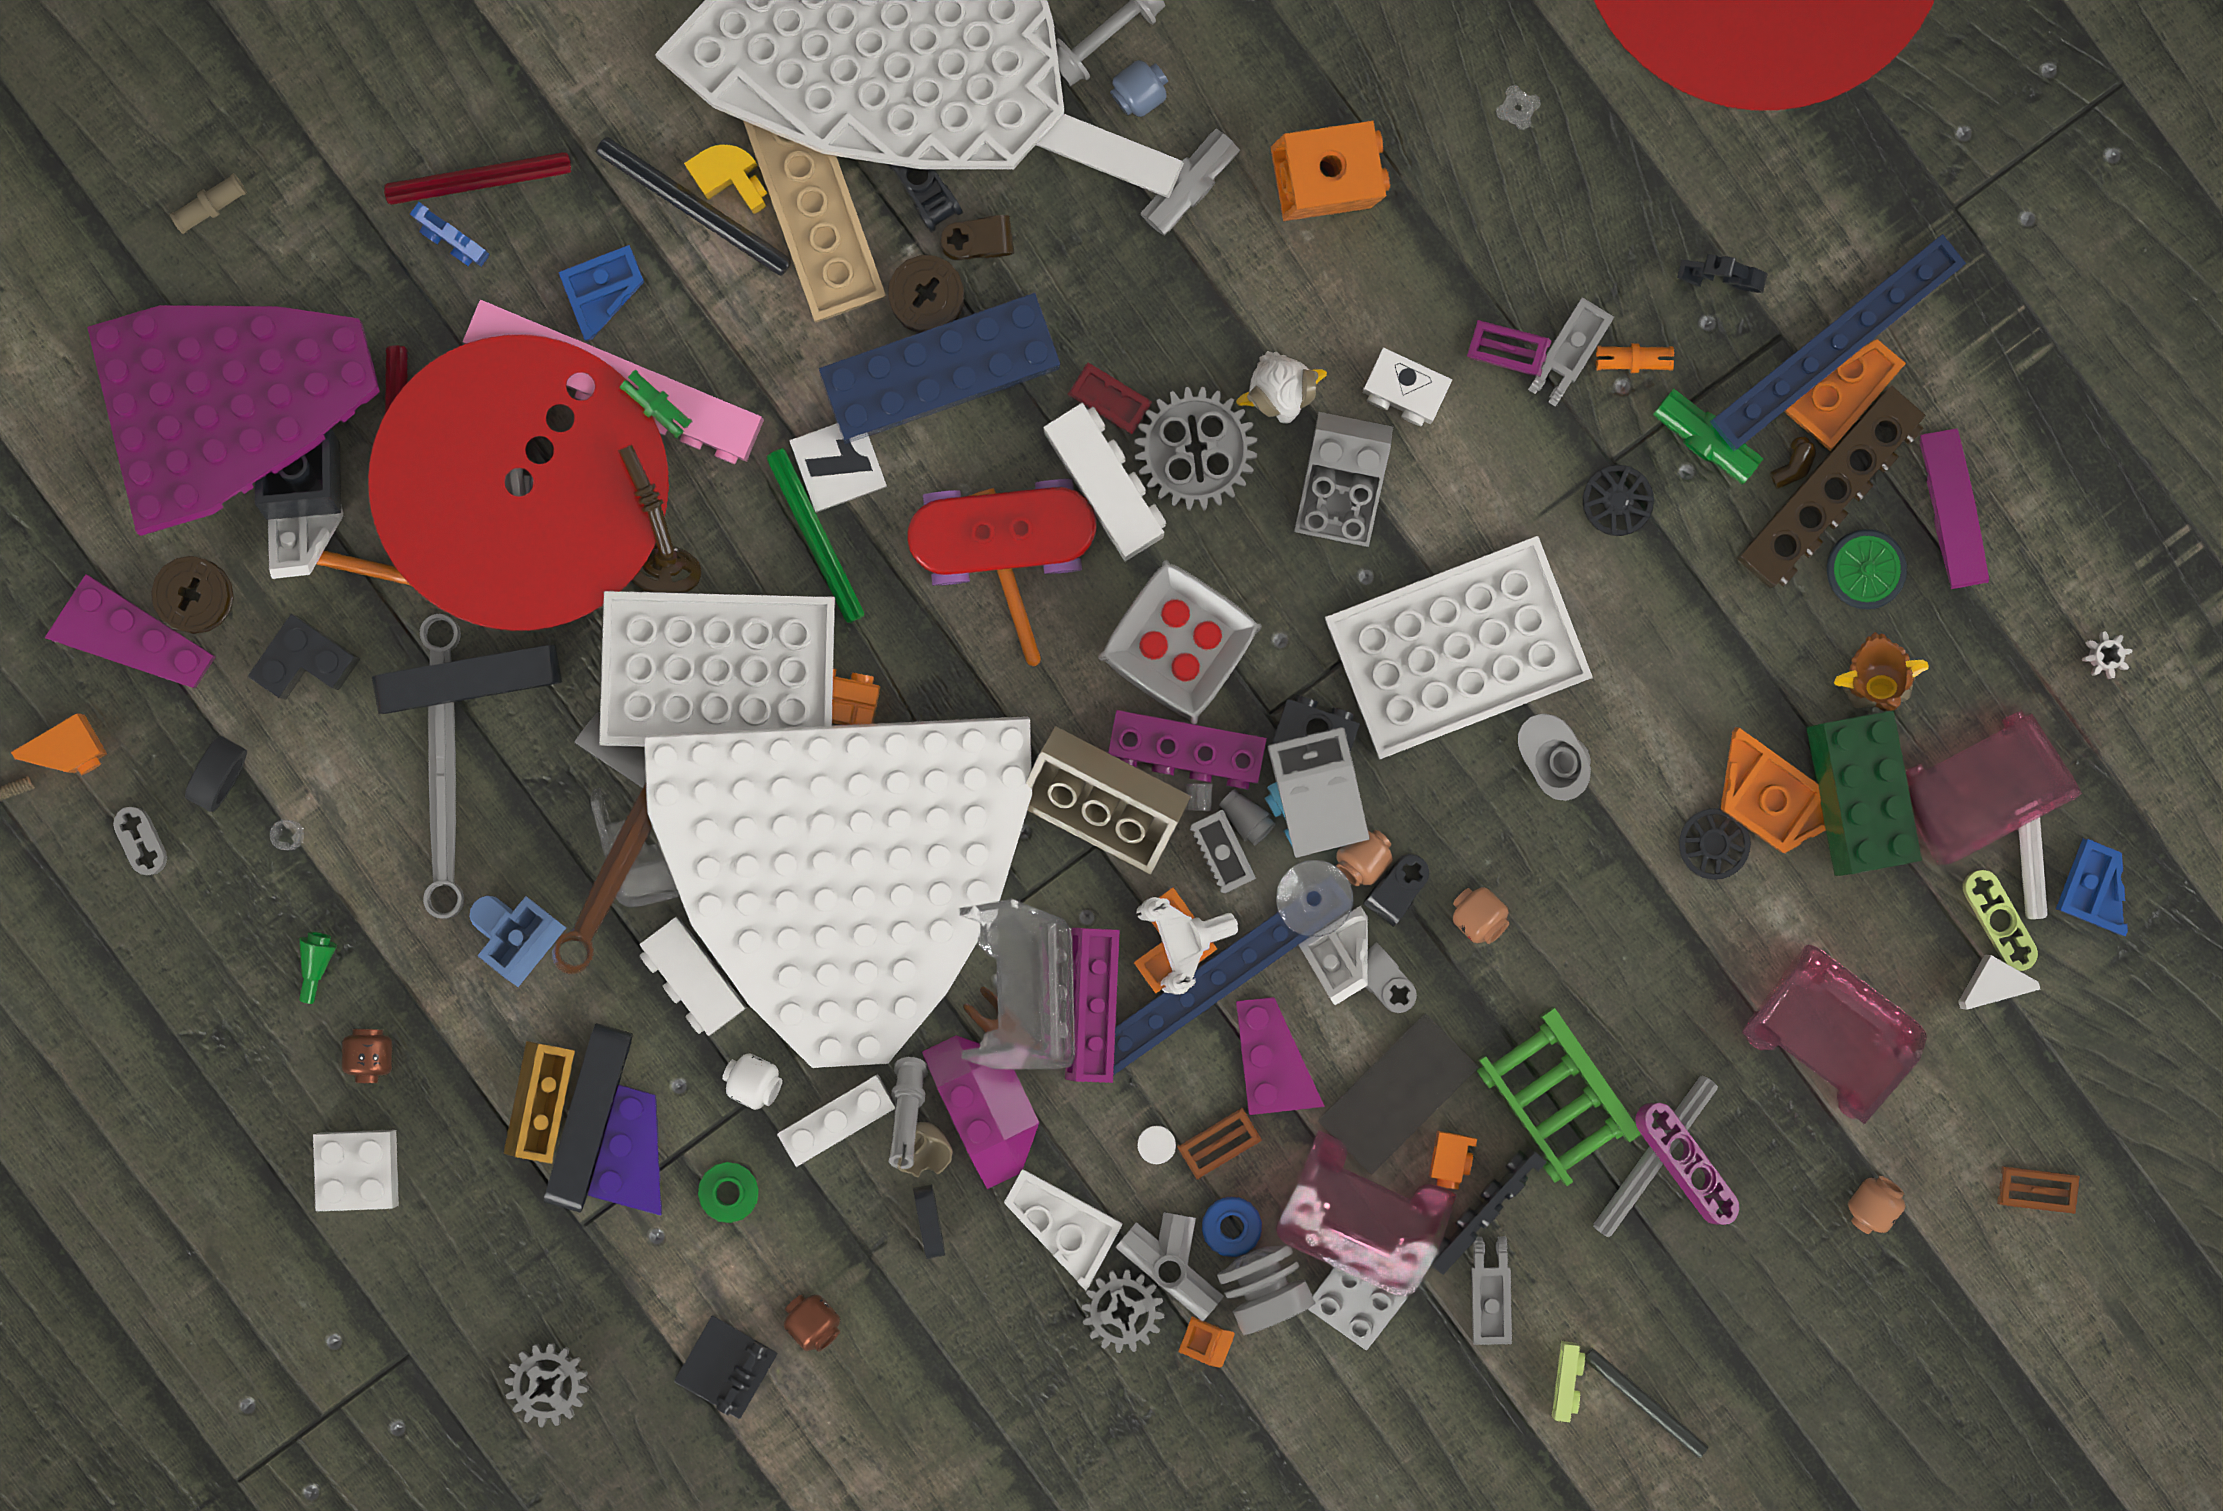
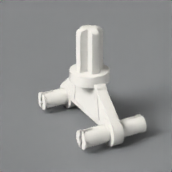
[1137,897,1238,995]

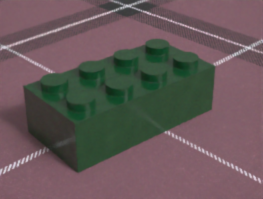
[1806,711,1922,876]

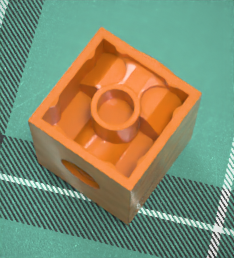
[1270,121,1390,221]

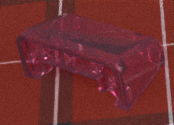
[1905,710,2082,865]
[1742,945,1927,1125]
[1276,1130,1457,1296]

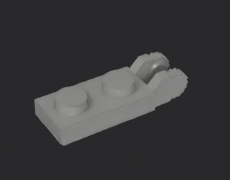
[1528,297,1614,407]
[1471,1236,1512,1345]

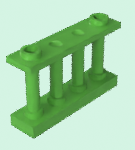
[1476,1007,1641,1186]

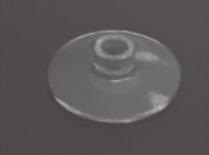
[1276,860,1353,937]

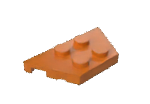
[1721,727,1826,853]

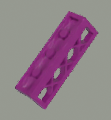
[1065,927,1120,1083]

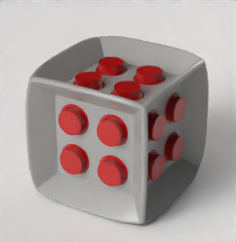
[1099,560,1262,724]

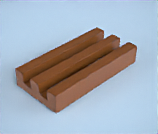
[1177,1108,1262,1179]
[1998,1166,2080,1214]

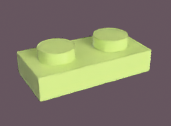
[1552,1341,1585,1422]

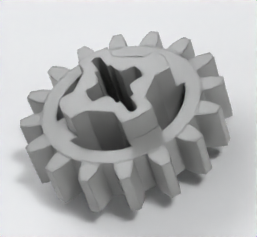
[1082,1269,1164,1353]
[504,1343,589,1427]

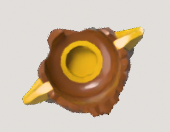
[1834,632,1929,712]

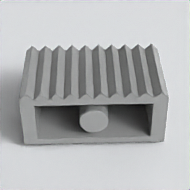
[1190,810,1256,893]

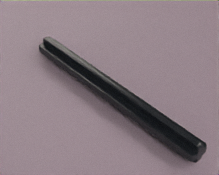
[596,137,792,276]

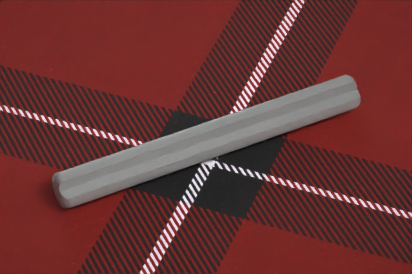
[1594,1076,1718,1237]

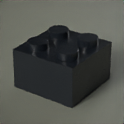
[255,429,341,520]

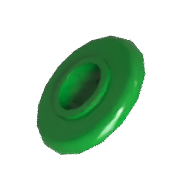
[698,1162,759,1223]

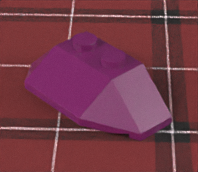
[922,1035,1039,1189]

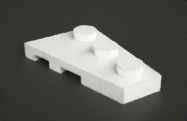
[1004,1169,1123,1291]

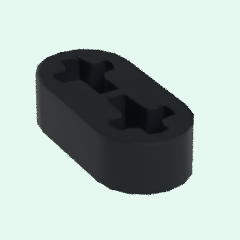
[913,1184,946,1259]

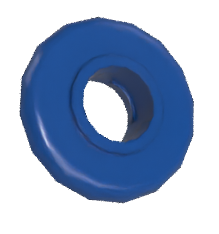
[1202,1197,1262,1257]

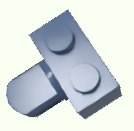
[469,896,566,987]

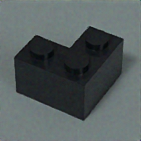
[248,614,360,700]

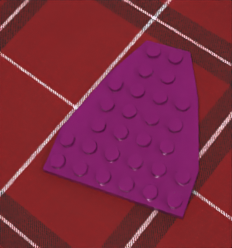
[87,305,380,536]

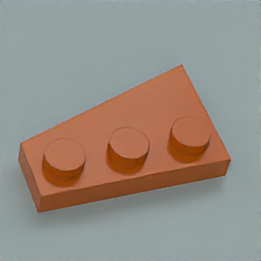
[1784,339,1906,451]

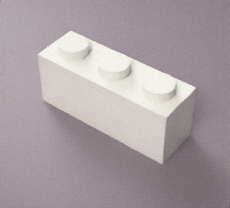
[639,917,748,1036]
[777,1074,896,1167]

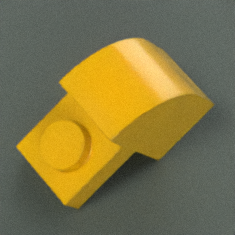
[684,145,767,215]

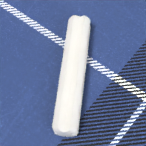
[2017,807,2047,919]

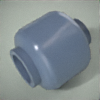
[1110,60,1169,117]

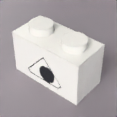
[1362,347,1452,426]

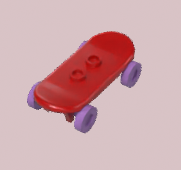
[907,479,1096,586]

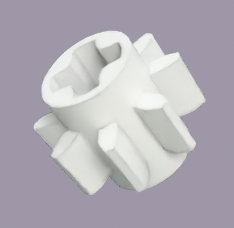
[2082,631,2132,679]

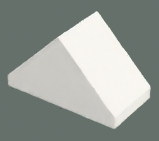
[1958,955,2040,1010]

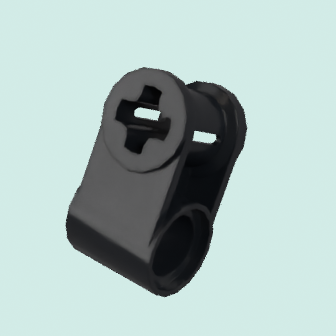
[1363,854,1430,927]

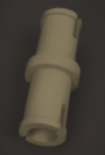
[170,173,247,234]

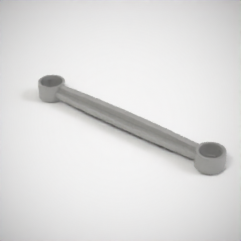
[420,614,465,919]

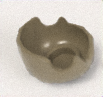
[890,1122,953,1177]

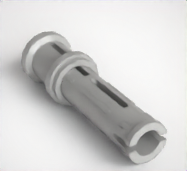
[889,1057,928,1169]

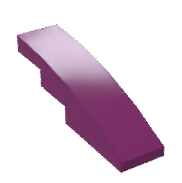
[1919,428,1989,589]

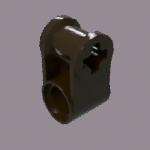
[940,215,1014,261]

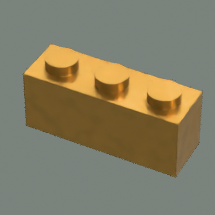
[504,1041,574,1164]

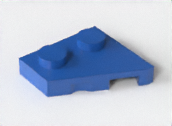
[410,202,490,267]
[559,245,644,342]
[2056,838,2128,936]

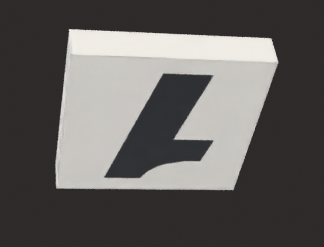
[790,423,887,513]

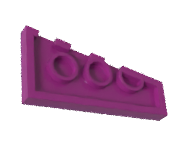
[45,574,216,688]

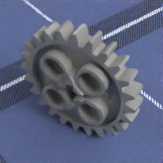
[1135,387,1257,511]

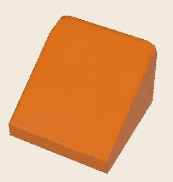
[1178,1316,1235,1368]

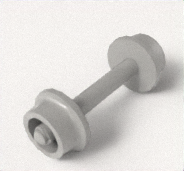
[1056,0,1165,87]

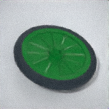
[1827,529,1907,609]

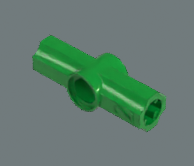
[1653,388,1764,485]

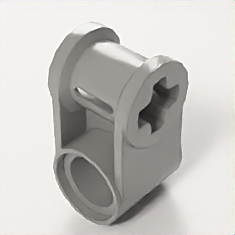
[1365,942,1417,1013]

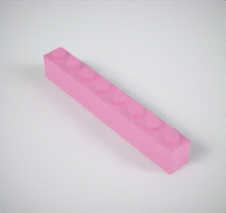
[462,300,764,464]

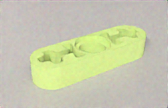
[1963,870,2038,971]

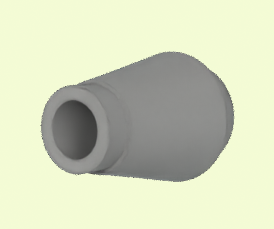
[1219,789,1275,845]

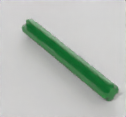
[766,448,864,623]

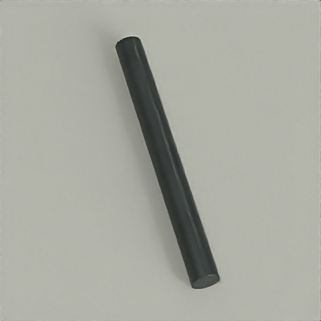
[1585,1348,1709,1458]

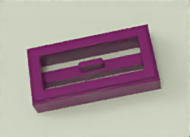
[1467,320,1551,377]

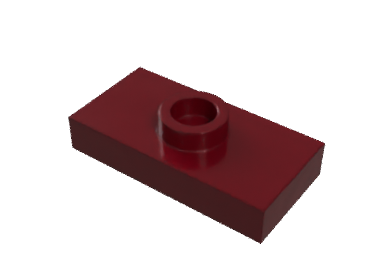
[1068,362,1152,435]

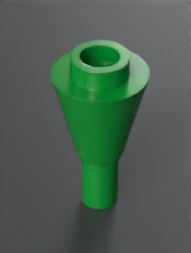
[299,932,337,1004]

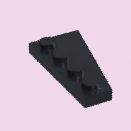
[1429,1148,1547,1275]

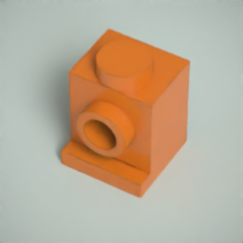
[1429,1130,1477,1190]

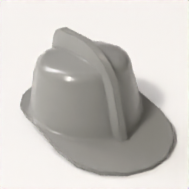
[1518,714,1591,801]

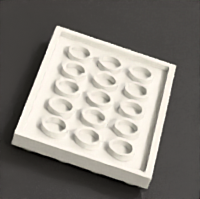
[1325,536,1593,760]
[600,591,835,746]

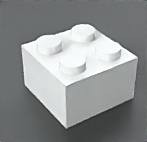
[313,1130,399,1211]

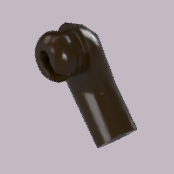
[1770,437,1816,489]

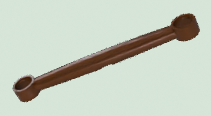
[552,782,653,974]

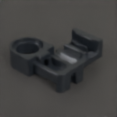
[1677,254,1768,293]

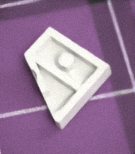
[268,505,343,579]
[1299,906,1368,1005]

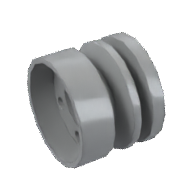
[1217,1243,1315,1335]

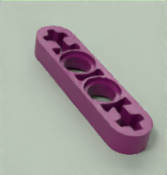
[1636,1103,1739,1225]

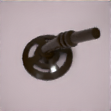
[618,444,701,593]

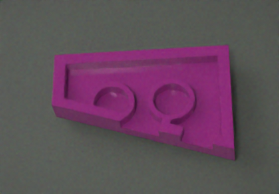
[1236,997,1325,1115]

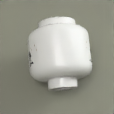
[723,1053,782,1110]

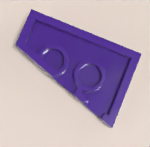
[588,1085,662,1216]

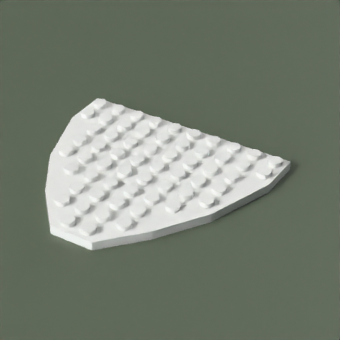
[655,0,1064,169]
[644,716,1032,1068]

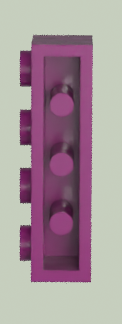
[1108,710,1266,790]

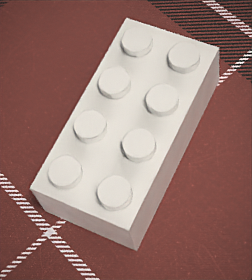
[1043,403,1166,562]

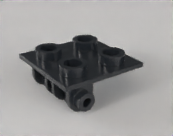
[674,1315,778,1419]

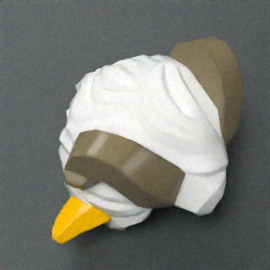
[1236,351,1327,424]

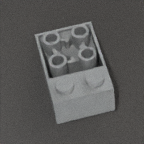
[1294,412,1393,547]
[1268,727,1370,858]

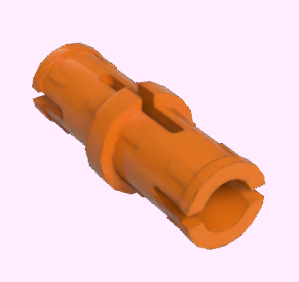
[1596,343,1674,373]

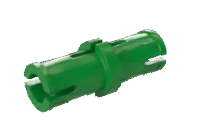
[619,369,693,439]

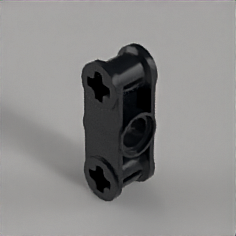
[887,164,963,233]

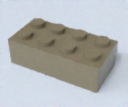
[1026,726,1191,875]

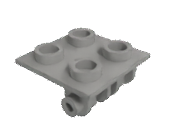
[1308,1252,1408,1351]

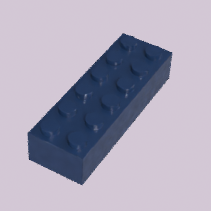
[819,293,1061,445]

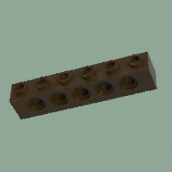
[1736,386,1926,588]

